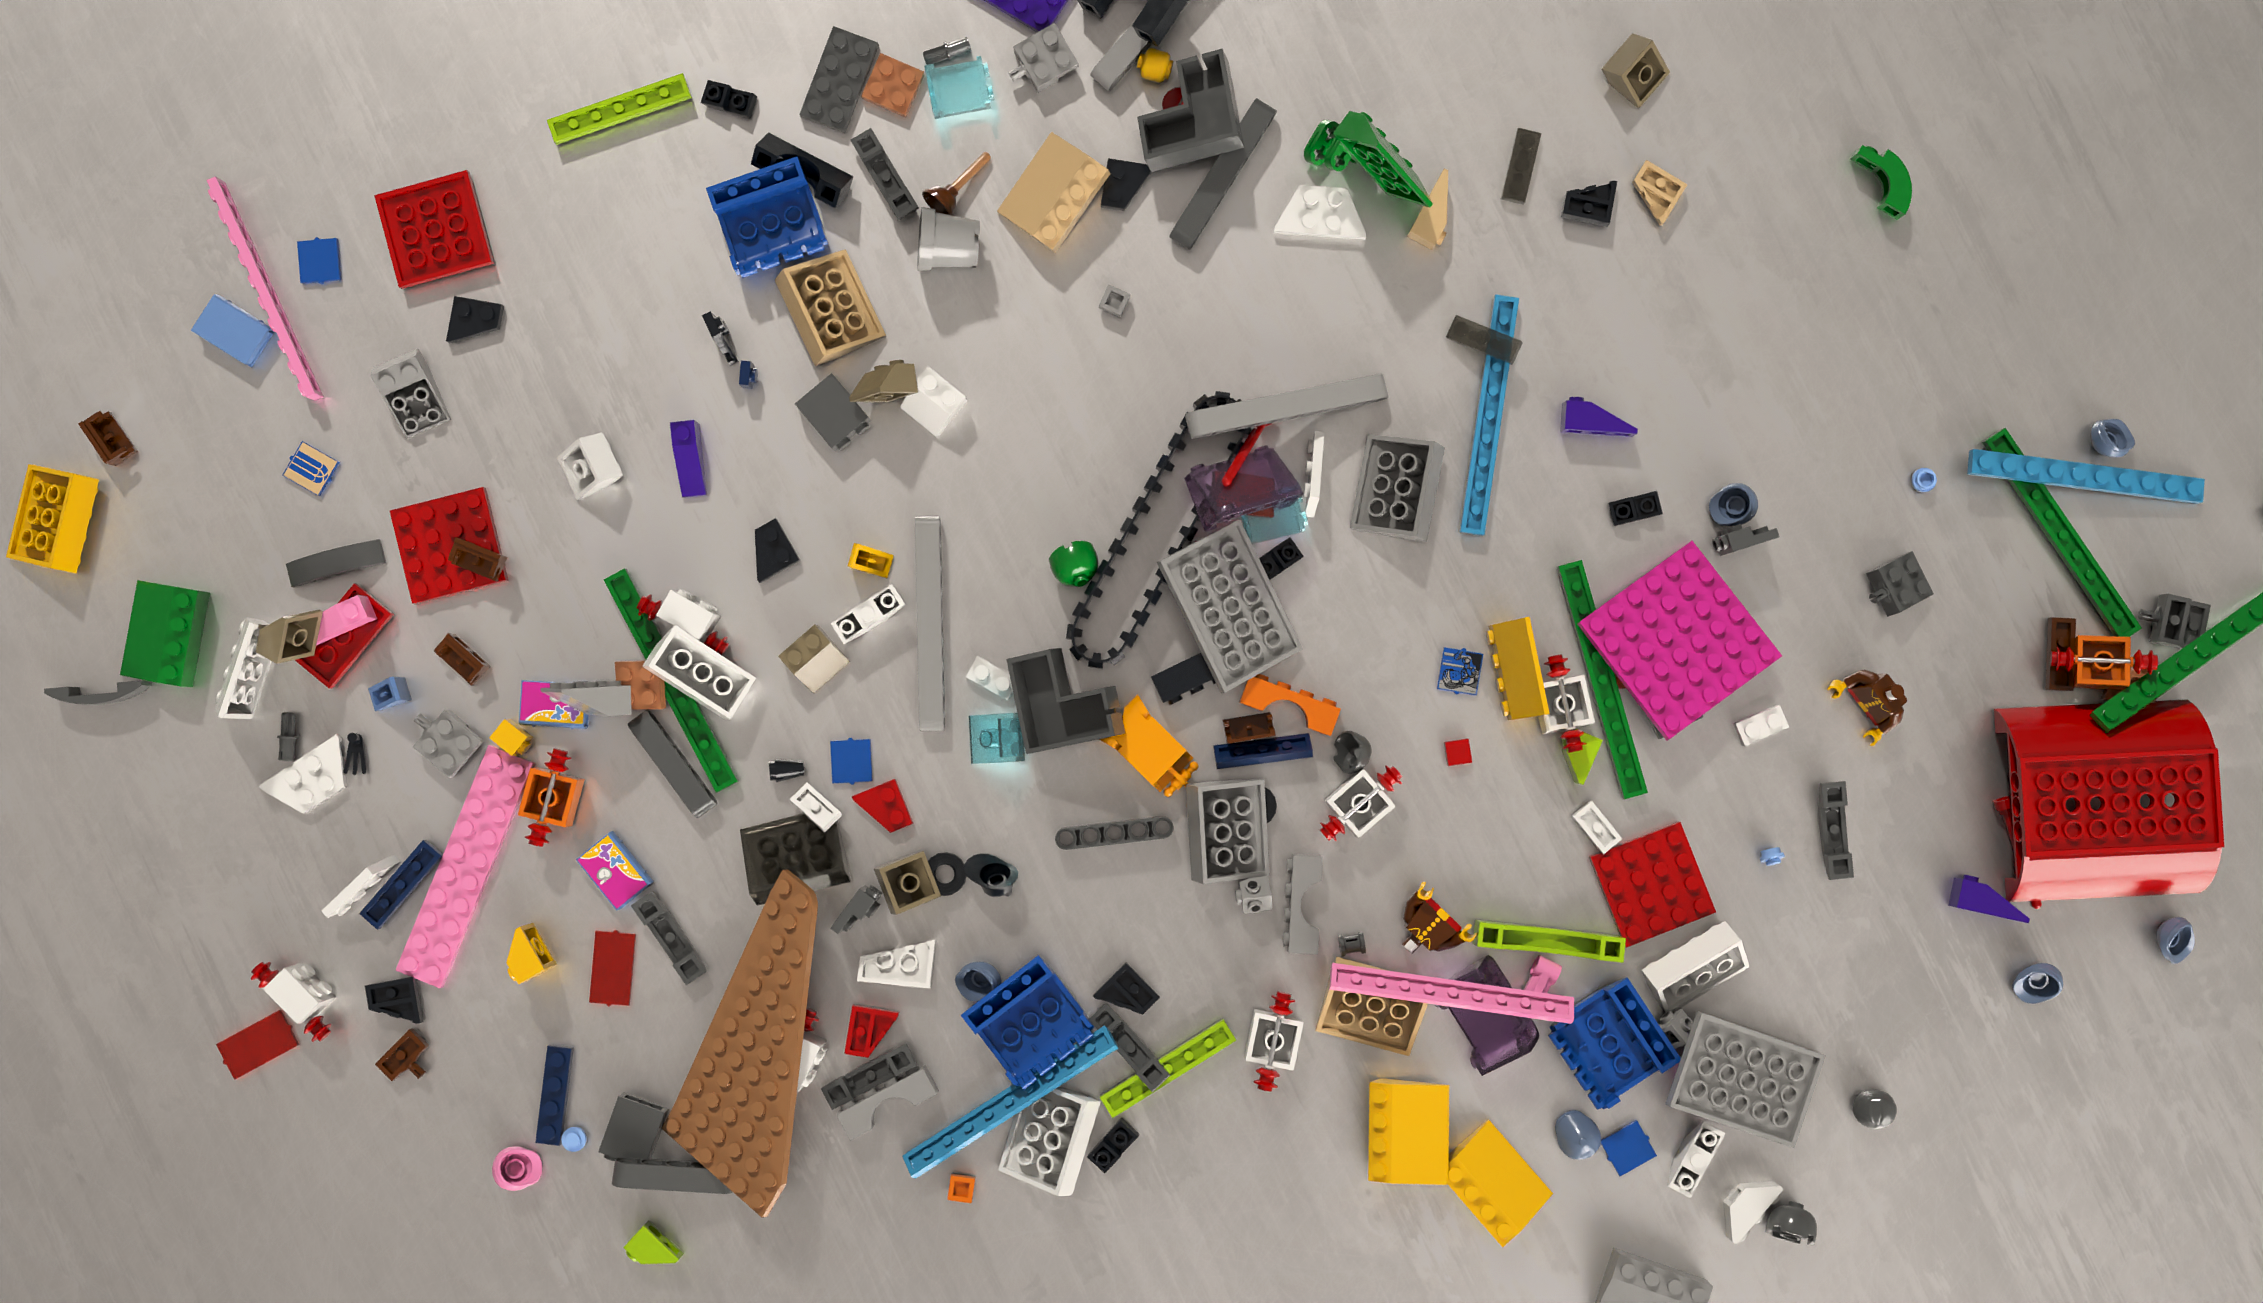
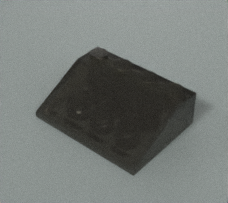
[740,813,851,906]

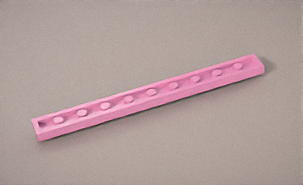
[207,176,324,401]
[1329,963,1574,1024]

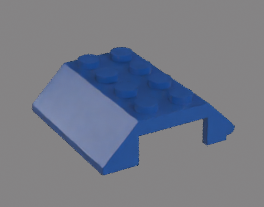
[706,157,828,278]
[961,955,1095,1090]
[1548,977,1681,1110]

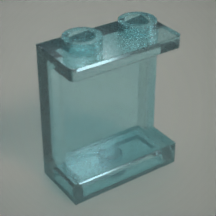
[924,56,994,119]
[1237,483,1308,544]

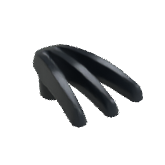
[343,733,366,775]

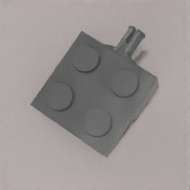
[1866,551,1934,617]
[2138,594,2211,649]

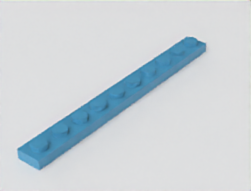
[1459,294,1519,536]
[1967,449,2205,504]
[902,1026,1118,1179]

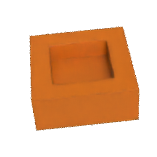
[947,1174,976,1203]

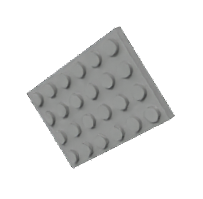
[1157,519,1303,693]
[1666,1011,1826,1148]

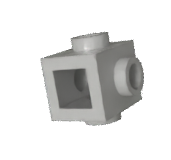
[1235,876,1272,914]
[1659,1009,1693,1049]

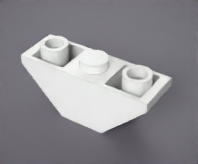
[831,584,906,644]
[1668,1121,1725,1198]
[1723,1181,1784,1245]

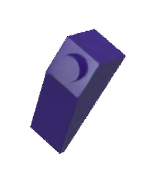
[1560,397,1638,437]
[670,420,707,498]
[1948,875,2030,923]

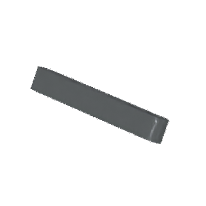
[1169,98,1277,250]

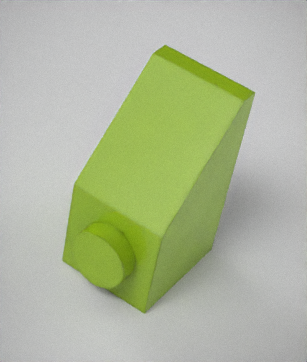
[1561,729,1603,785]
[623,1221,684,1264]

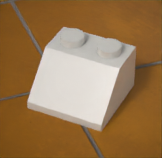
[900,366,968,438]
[557,432,623,500]

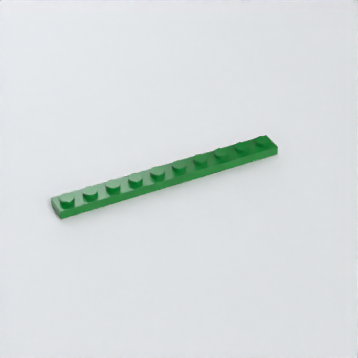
[1982,428,2142,637]
[1557,560,1648,799]
[604,568,739,793]
[2089,592,2263,734]

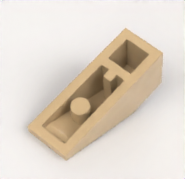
[1407,168,1448,250]

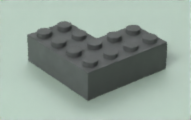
[1137,48,1244,172]
[1006,648,1125,754]

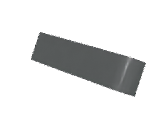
[628,709,718,818]
[1055,816,1174,850]
[612,1157,732,1194]

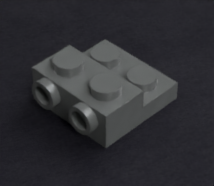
[1712,524,1780,556]
[830,885,882,934]

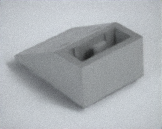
[370,349,451,439]
[541,680,632,716]

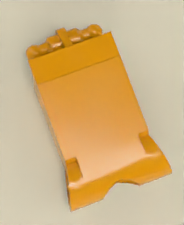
[1099,694,1199,797]

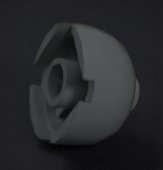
[1765,1201,1817,1245]

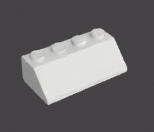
[642,625,756,719]
[1642,921,1750,1013]

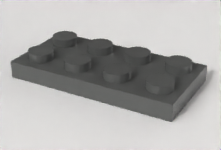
[799,26,879,133]

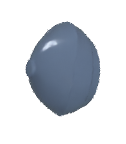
[2091,419,2135,457]
[1709,483,1758,526]
[2156,917,2195,964]
[955,962,1002,1001]
[2012,963,2063,1004]
[1555,1110,1601,1160]

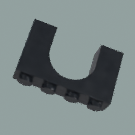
[1077,0,1188,46]

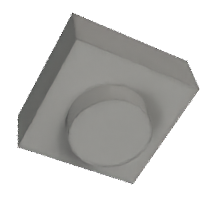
[1099,285,1131,318]

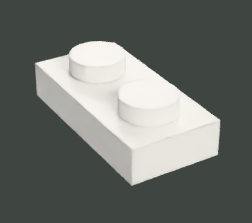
[966,656,1013,700]
[1733,705,1789,746]
[790,783,842,832]
[1572,801,1622,854]

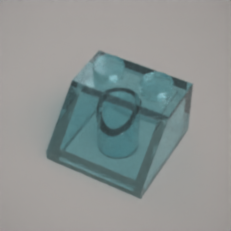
[969,713,1025,764]

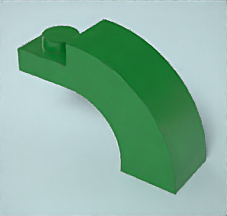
[1850,145,1912,220]

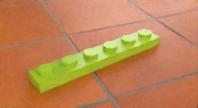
[547,73,692,145]
[1100,1019,1236,1118]

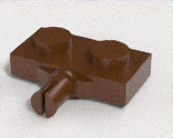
[375,1028,429,1081]

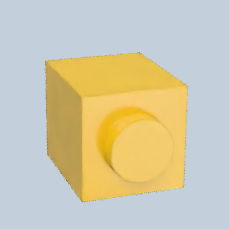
[489,719,533,756]

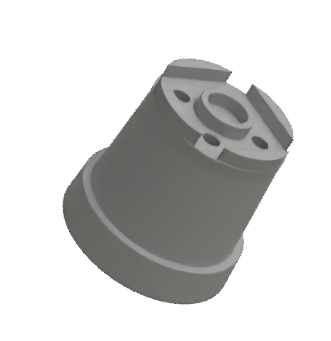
[917,207,980,271]

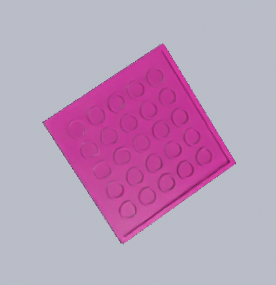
[1577,541,1782,741]

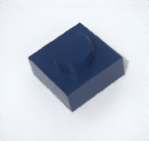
[739,361,758,389]

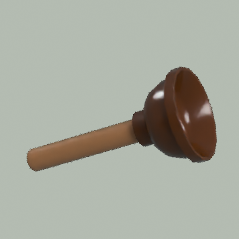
[922,152,991,215]

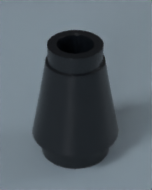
[769,759,804,783]

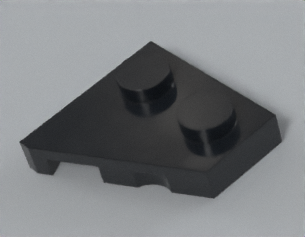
[446,296,504,343]
[365,976,423,1024]

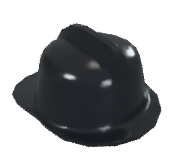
[964,854,1018,897]

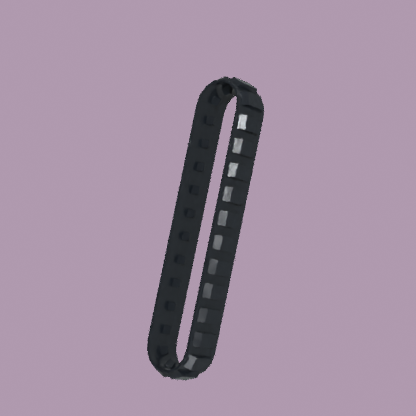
[1066,391,1251,669]

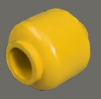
[1137,48,1174,83]

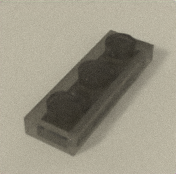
[1500,128,1541,205]
[1446,315,1523,365]

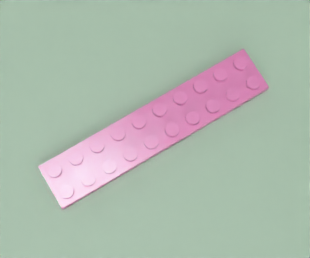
[396,745,535,988]

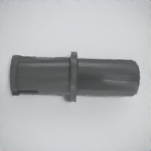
[923,37,972,65]
[277,712,298,761]

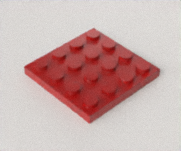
[374,170,494,289]
[390,487,508,604]
[1589,822,1716,948]

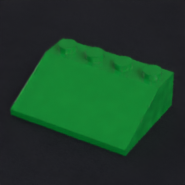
[1333,111,1433,208]
[120,580,210,687]

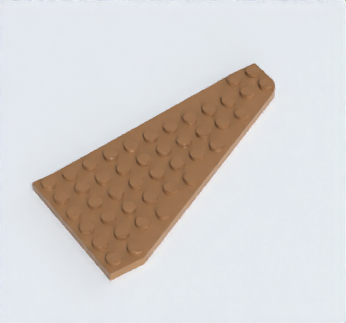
[661,870,818,1218]

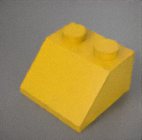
[506,923,557,984]

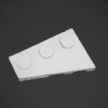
[1303,431,1325,517]
[321,855,400,918]
[857,940,936,989]

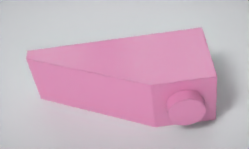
[316,595,377,645]

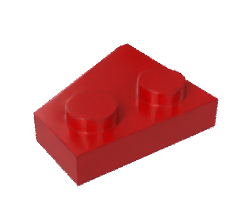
[852,779,913,833]
[844,1004,899,1058]

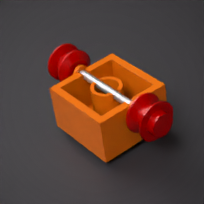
[2050,635,2158,690]
[518,748,585,847]

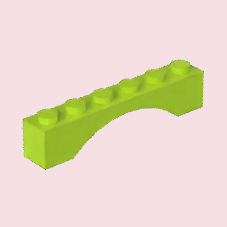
[1473,920,1626,963]

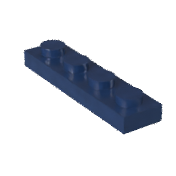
[1213,733,1313,769]
[359,840,443,930]
[535,1044,574,1146]

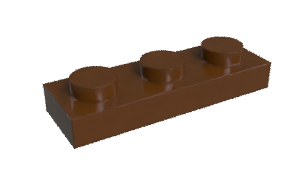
[2045,617,2076,691]

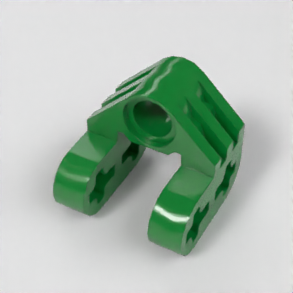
[1304,120,1358,171]

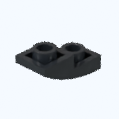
[701,80,757,119]
[1609,491,1663,526]
[1259,537,1304,580]
[1087,1117,1139,1173]

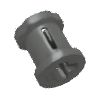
[1338,932,1366,957]

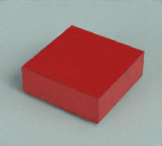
[1444,739,1472,766]

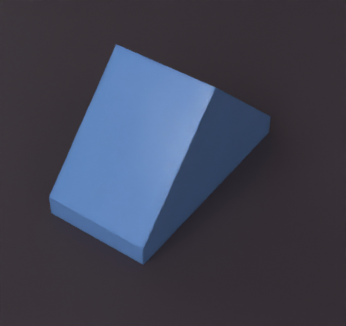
[368,677,412,711]

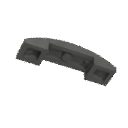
[851,128,919,221]
[286,539,386,587]
[44,680,152,705]
[1818,781,1854,880]
[631,891,707,985]
[1089,1003,1170,1092]
[821,1043,918,1110]

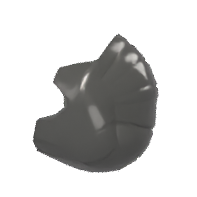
[1333,731,1372,774]
[1853,1090,1897,1129]

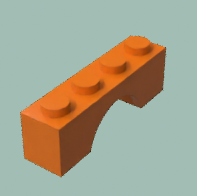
[1239,674,1341,736]

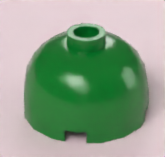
[1049,541,1098,587]

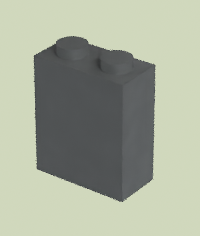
[795,373,871,451]
[598,1093,669,1161]

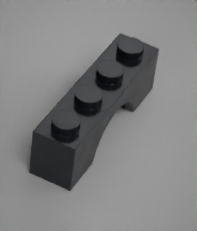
[751,132,853,208]

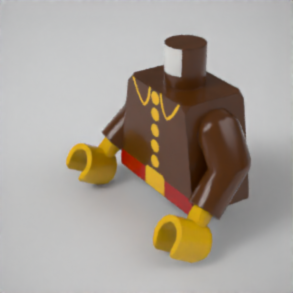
[1827,670,1907,746]
[1402,882,1478,954]

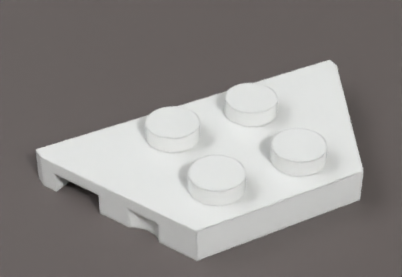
[1274,185,1366,240]
[259,734,347,814]

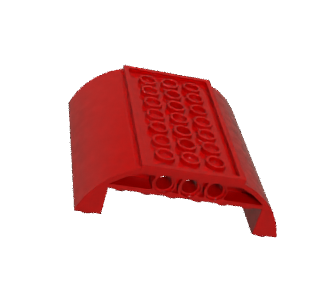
[1994,700,2225,902]

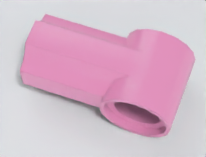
[1524,955,1562,993]

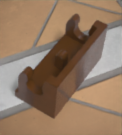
[78,411,137,466]
[448,537,507,582]
[434,633,491,686]
[1223,712,1276,744]

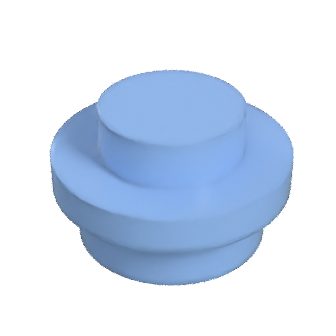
[1911,468,1937,492]
[1760,847,1785,866]
[561,1127,587,1152]

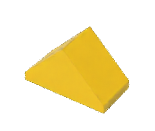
[848,543,894,578]

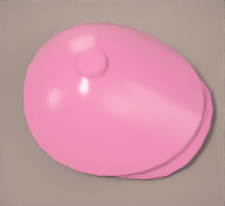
[492,1146,542,1191]

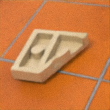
[1632,160,1687,226]

